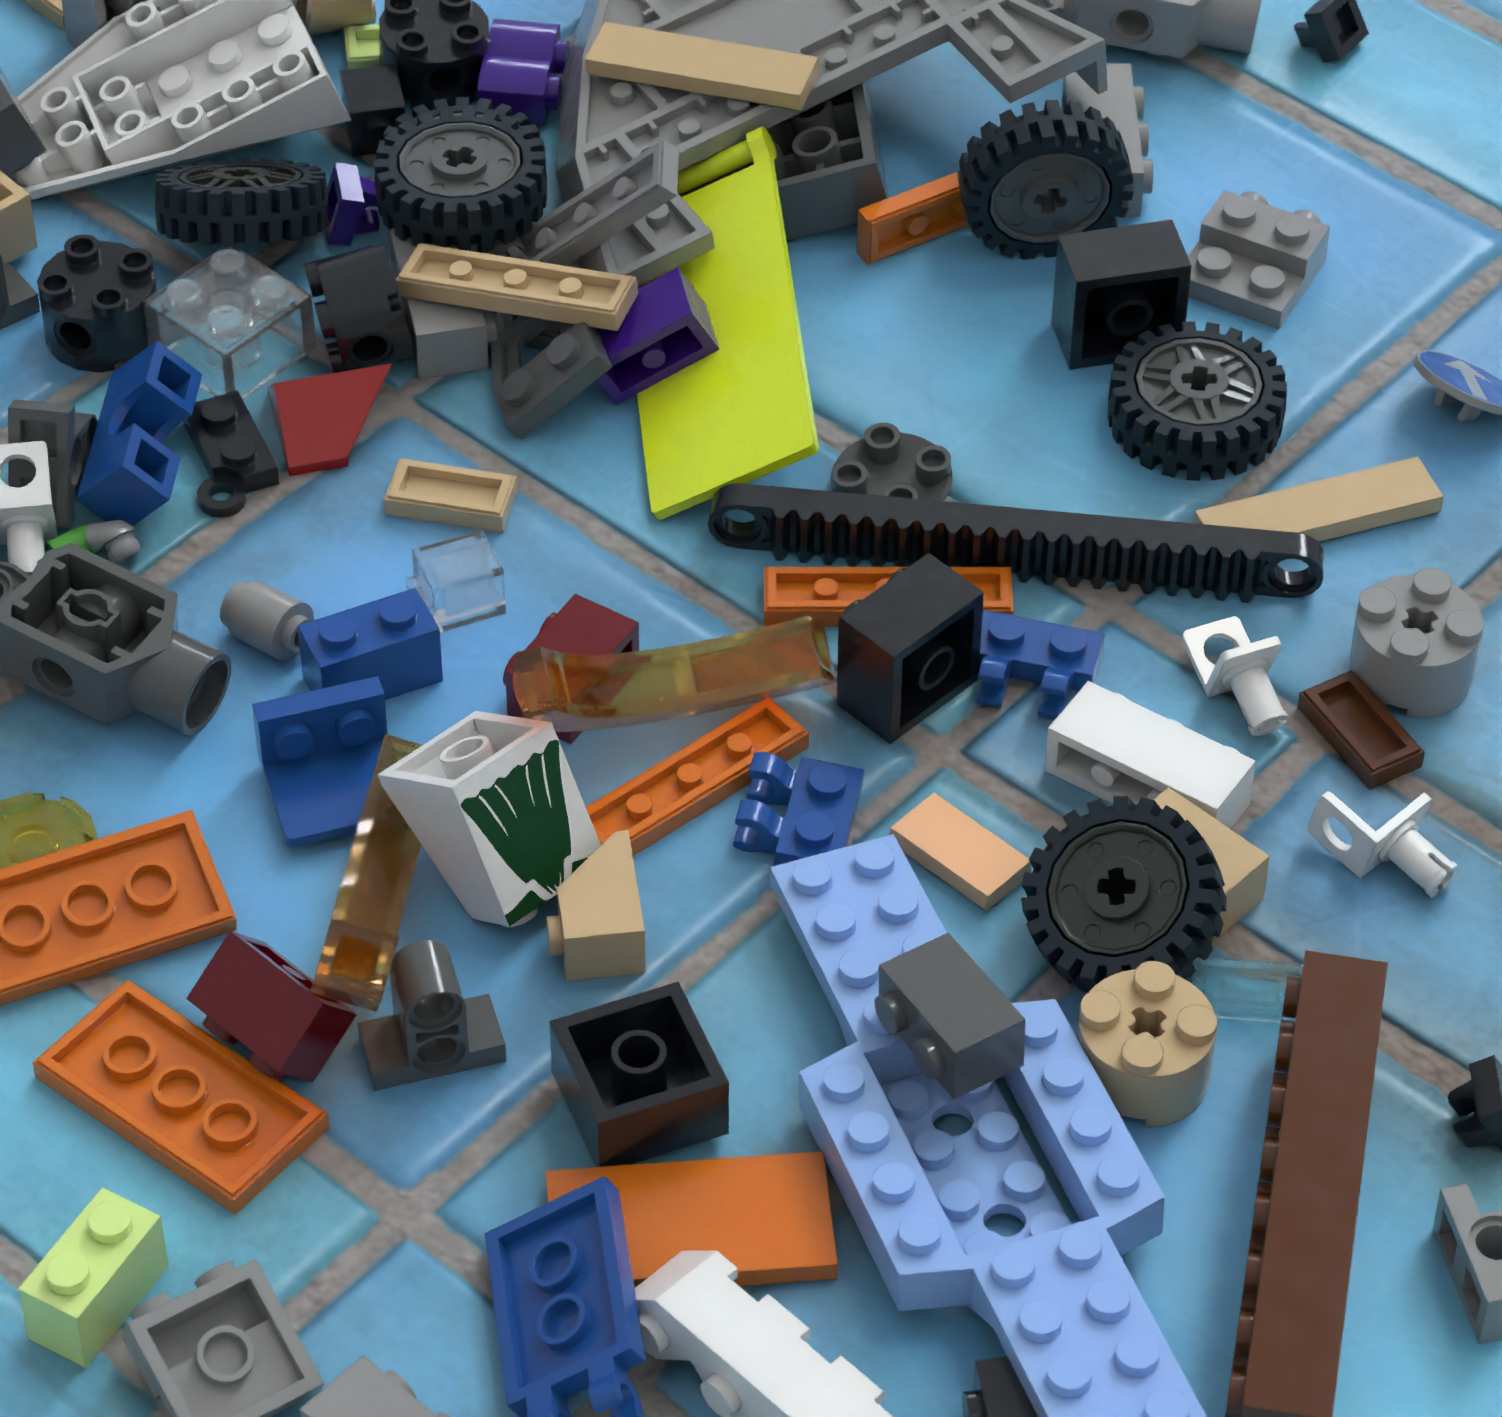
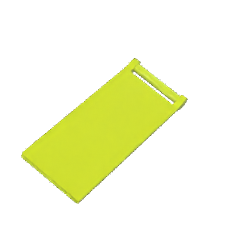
[637,126,819,520]

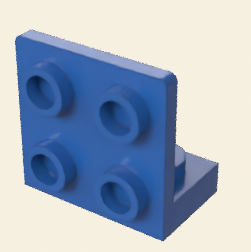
[252,676,406,848]

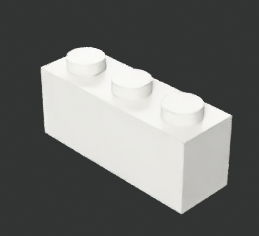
[1045,681,1256,829]

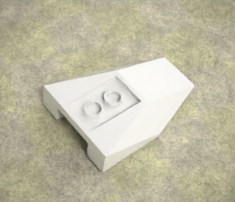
[8,0,351,200]

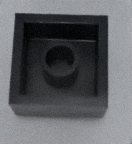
[1051,219,1192,370]
[836,553,984,744]
[549,982,729,1167]

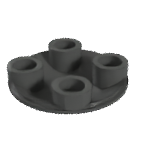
[831,423,952,501]

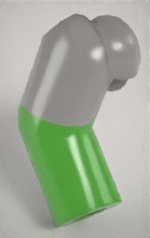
[45,520,140,564]

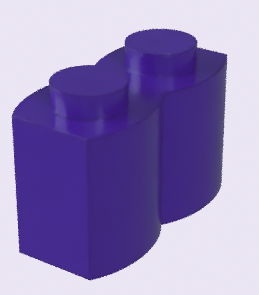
[477,18,570,126]

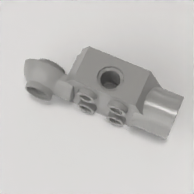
[1026,0,1262,58]

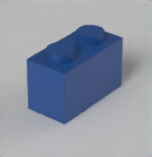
[298,587,443,700]

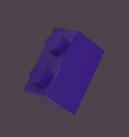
[596,267,719,405]

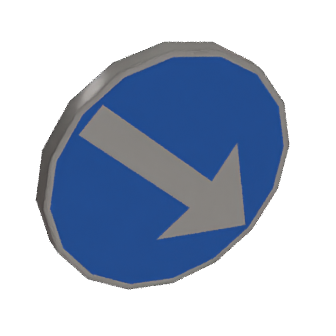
[1413,350,1502,421]

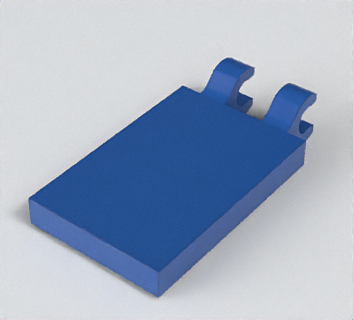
[484,1176,646,1417]

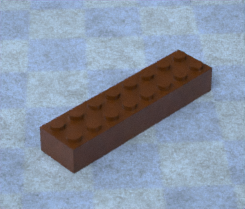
[1225,950,1388,1417]

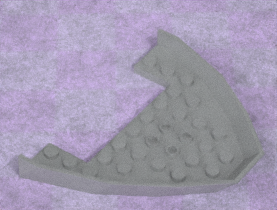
[556,0,1108,286]

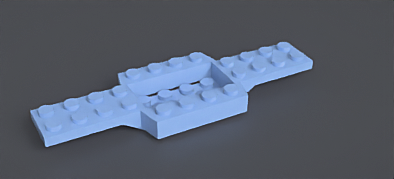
[770,834,1207,1417]

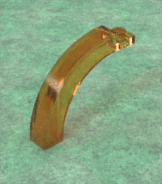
[511,616,837,732]
[310,734,422,1012]

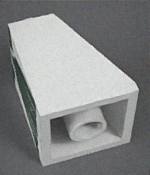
[377,711,601,928]

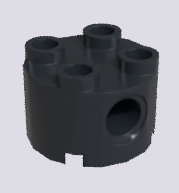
[379,0,489,111]
[37,234,162,373]
[304,244,415,373]

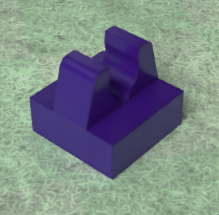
[325,162,380,246]

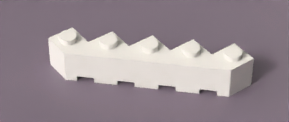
[635,1251,893,1417]

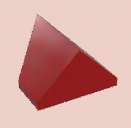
[267,363,392,476]

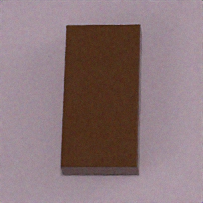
[1297,670,1425,790]

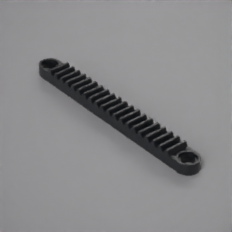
[708,483,1325,603]

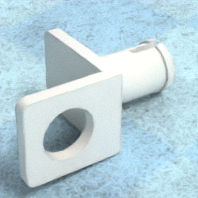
[0,441,58,575]
[1181,616,1289,736]
[1307,791,1459,898]

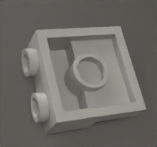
[1188,190,1330,329]
[122,1259,324,1417]

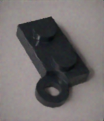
[183,390,279,518]

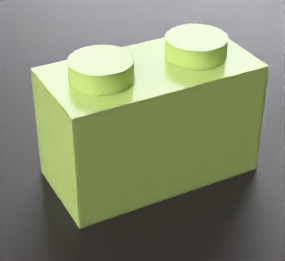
[18,1187,169,1368]

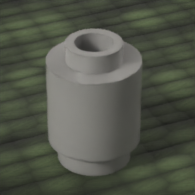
[220,581,314,661]

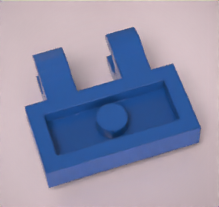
[976,610,1105,719]
[733,752,865,866]

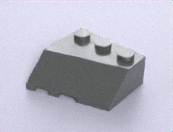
[722,82,889,241]

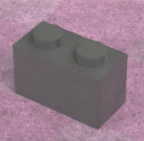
[874,933,1026,1099]

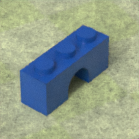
[76,340,203,526]

